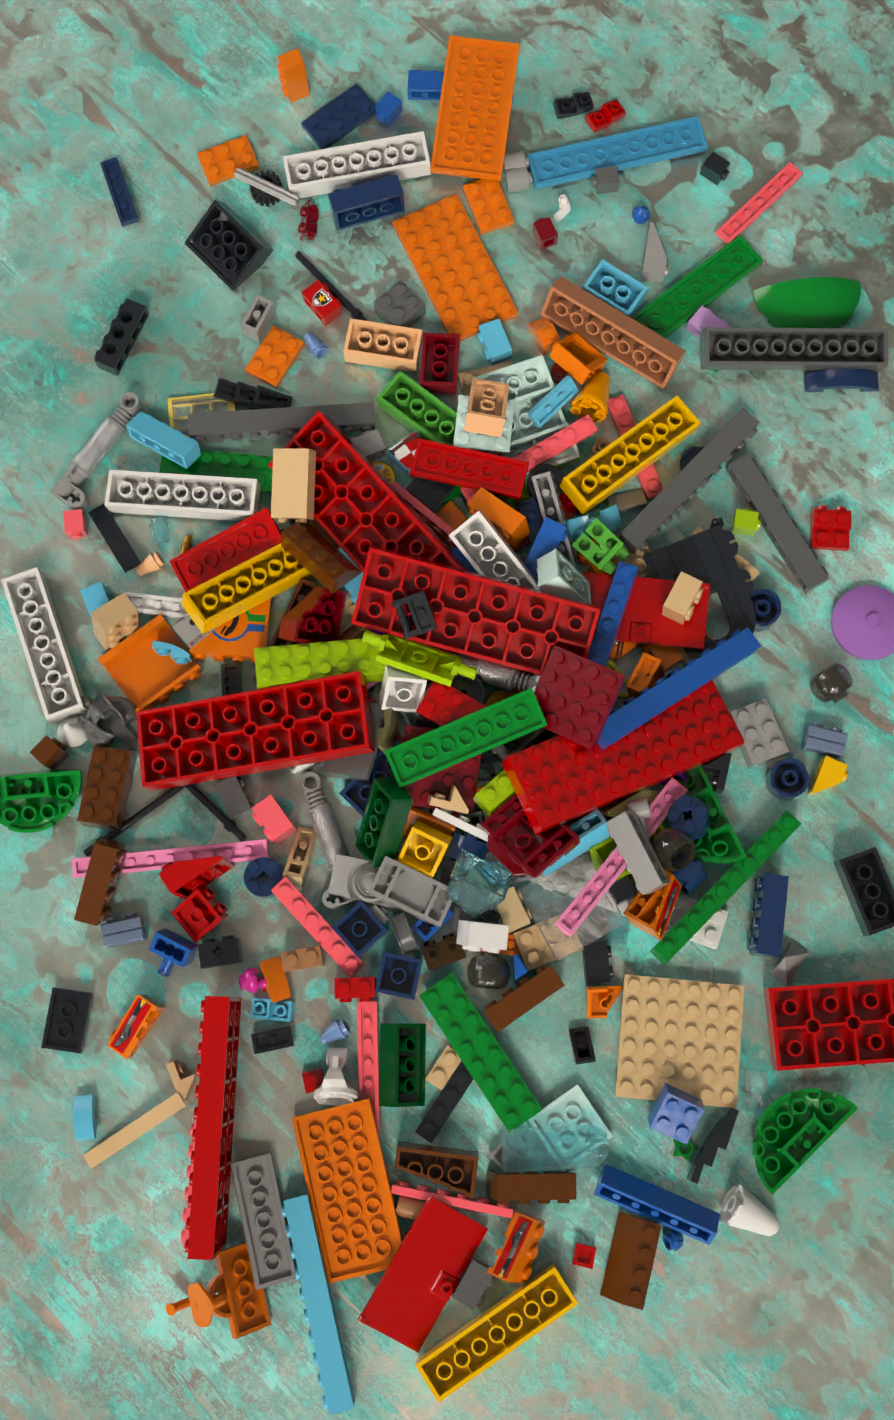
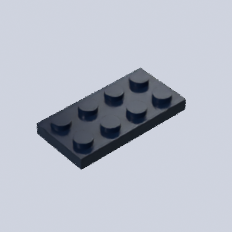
[301,83,376,149]

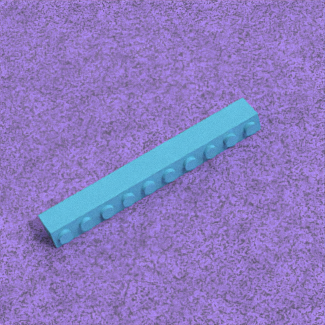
[281,1192,355,1415]

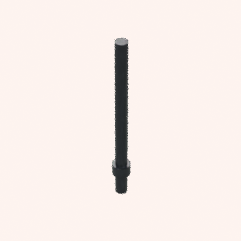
[295,251,368,321]
[184,784,247,841]
[83,786,184,857]

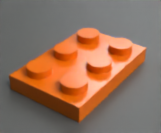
[197,135,259,187]
[462,179,514,235]
[245,325,305,389]

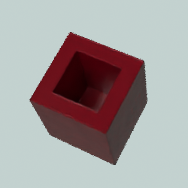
[532,217,558,250]

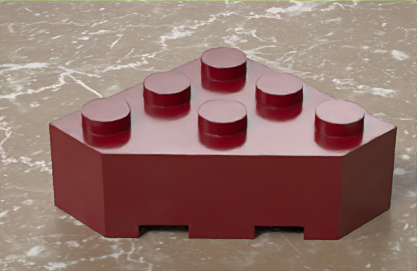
[278,586,347,643]

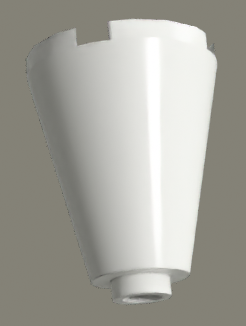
[719,1184,779,1236]

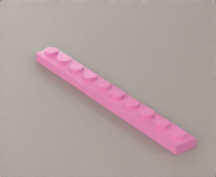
[554,778,688,937]
[72,839,269,878]

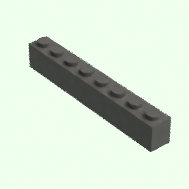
[726,454,829,594]

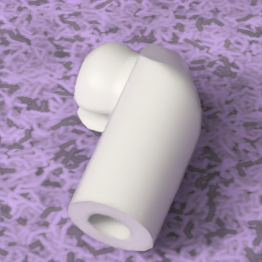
[553,194,571,222]

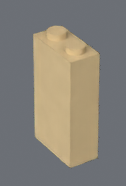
[271,448,316,523]

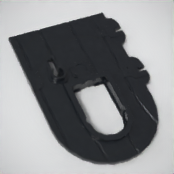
[642,524,756,659]

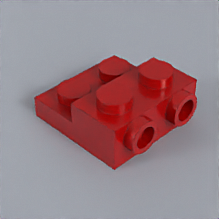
[810,505,852,551]
[171,886,228,943]

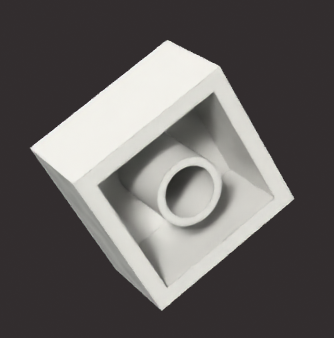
[379,665,427,713]
[456,920,509,953]

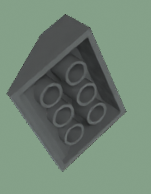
[313,702,384,781]

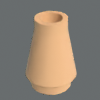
[135,552,165,577]

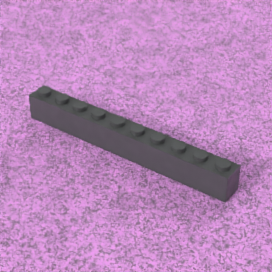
[188,402,375,443]
[618,408,760,554]

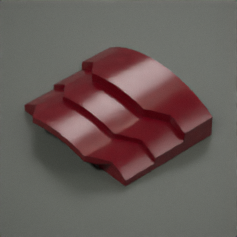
[480,794,580,878]

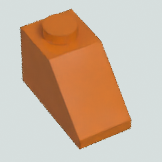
[528,317,561,356]

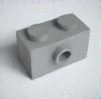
[173,615,219,649]

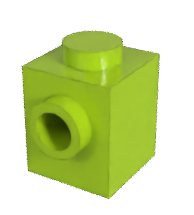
[731,508,761,536]

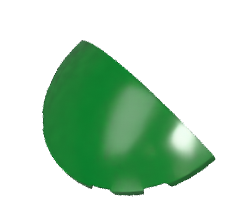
[752,277,861,328]
[664,765,747,864]
[0,769,82,833]
[753,1088,858,1195]

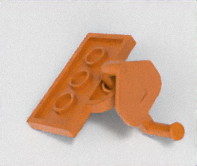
[166,1242,272,1339]

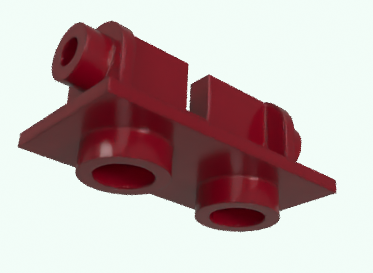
[298,200,319,241]

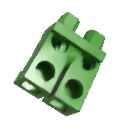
[572,518,630,575]

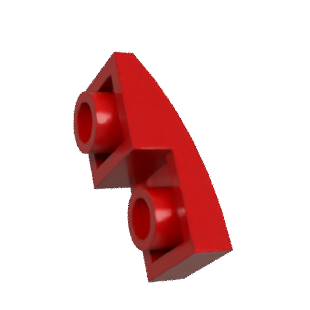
[585,99,626,133]

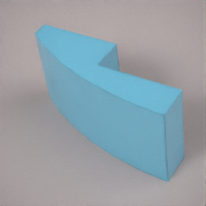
[152,641,193,664]
[250,997,295,1022]
[73,1094,97,1141]

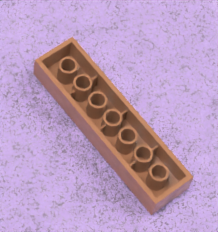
[540,276,686,389]

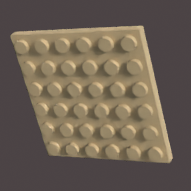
[615,974,744,1108]

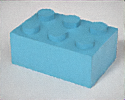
[582,259,648,318]

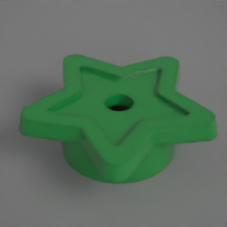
[673,1138,698,1162]

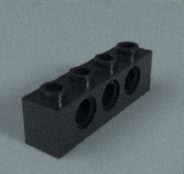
[94,298,149,376]

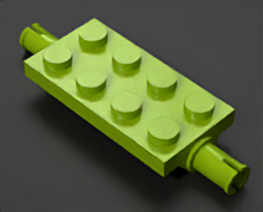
[362,630,478,686]

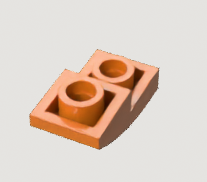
[259,956,291,1003]

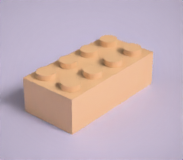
[343,318,423,373]

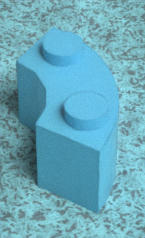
[566,504,622,542]

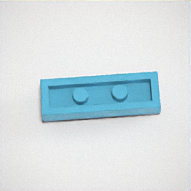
[528,376,579,428]

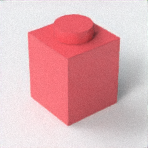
[63,509,88,540]

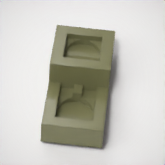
[377,708,399,755]

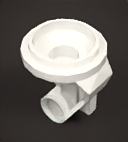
[313,1048,358,1106]

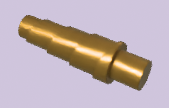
[180,534,193,554]

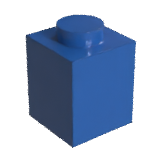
[375,92,403,126]

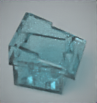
[445,849,513,919]

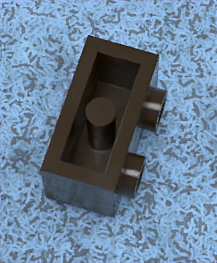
[421,933,466,972]

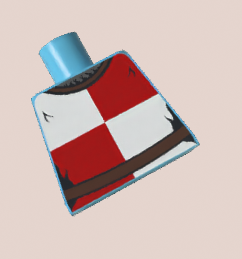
[388,431,421,476]

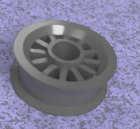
[388,910,419,956]

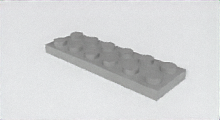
[230,1153,296,1290]

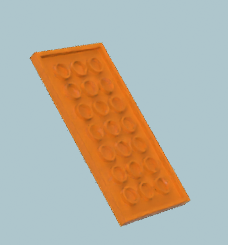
[430,35,520,181]
[392,194,519,342]
[292,1098,403,1284]

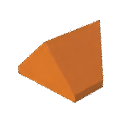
[585,986,623,1019]

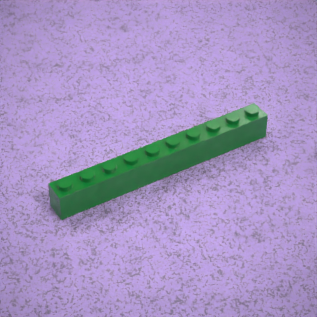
[650,810,802,965]

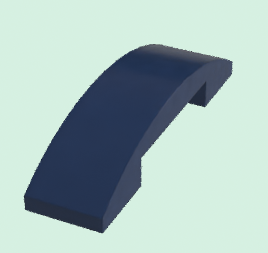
[804,369,879,392]

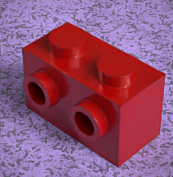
[334,977,376,1003]

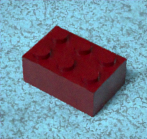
[420,332,460,395]

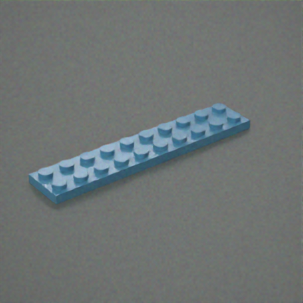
[527,116,708,190]

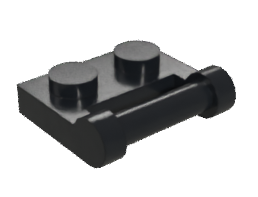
[391,590,438,639]

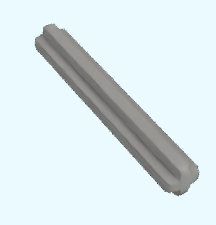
[234,168,300,206]

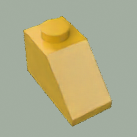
[808,756,848,795]

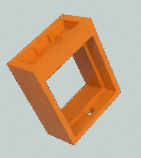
[549,332,609,385]
[626,652,665,699]

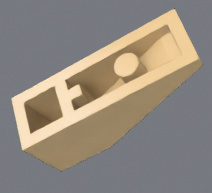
[283,826,317,891]

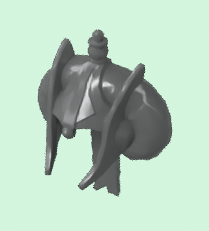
[78,691,140,756]

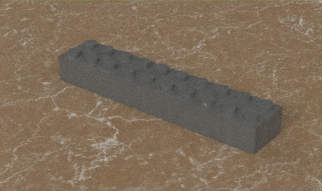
[700,327,888,371]

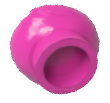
[238,968,266,993]

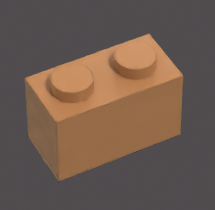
[281,945,325,973]

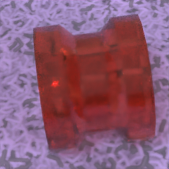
[550,363,569,384]

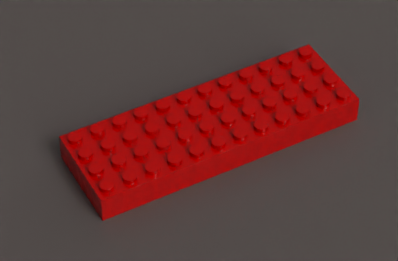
[268,411,469,572]
[351,546,601,675]
[136,671,375,791]
[502,680,745,835]
[764,979,894,1071]
[185,996,242,1260]

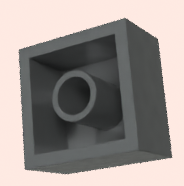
[374,279,426,328]

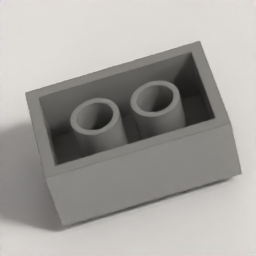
[730,698,789,769]

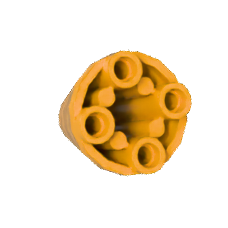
[570,372,610,424]

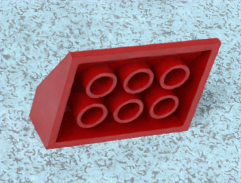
[158,856,235,899]

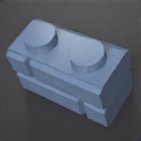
[801,723,848,758]
[100,913,147,948]

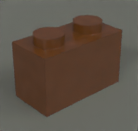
[30,735,70,770]

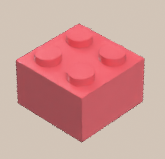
[252,794,297,844]

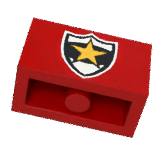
[301,280,342,326]

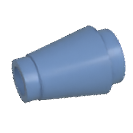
[304,332,328,359]
[319,1019,351,1045]

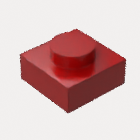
[302,1069,324,1093]
[572,1242,597,1269]

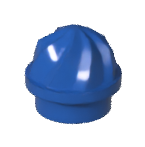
[632,205,650,224]
[663,1230,684,1251]

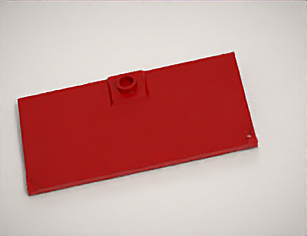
[583,572,710,650]
[358,1195,488,1352]

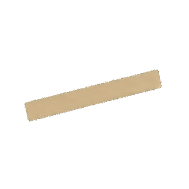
[83,1093,185,1169]

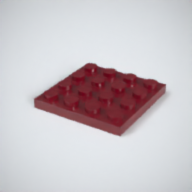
[534,645,626,750]
[403,725,481,812]

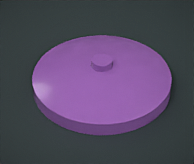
[831,585,894,660]

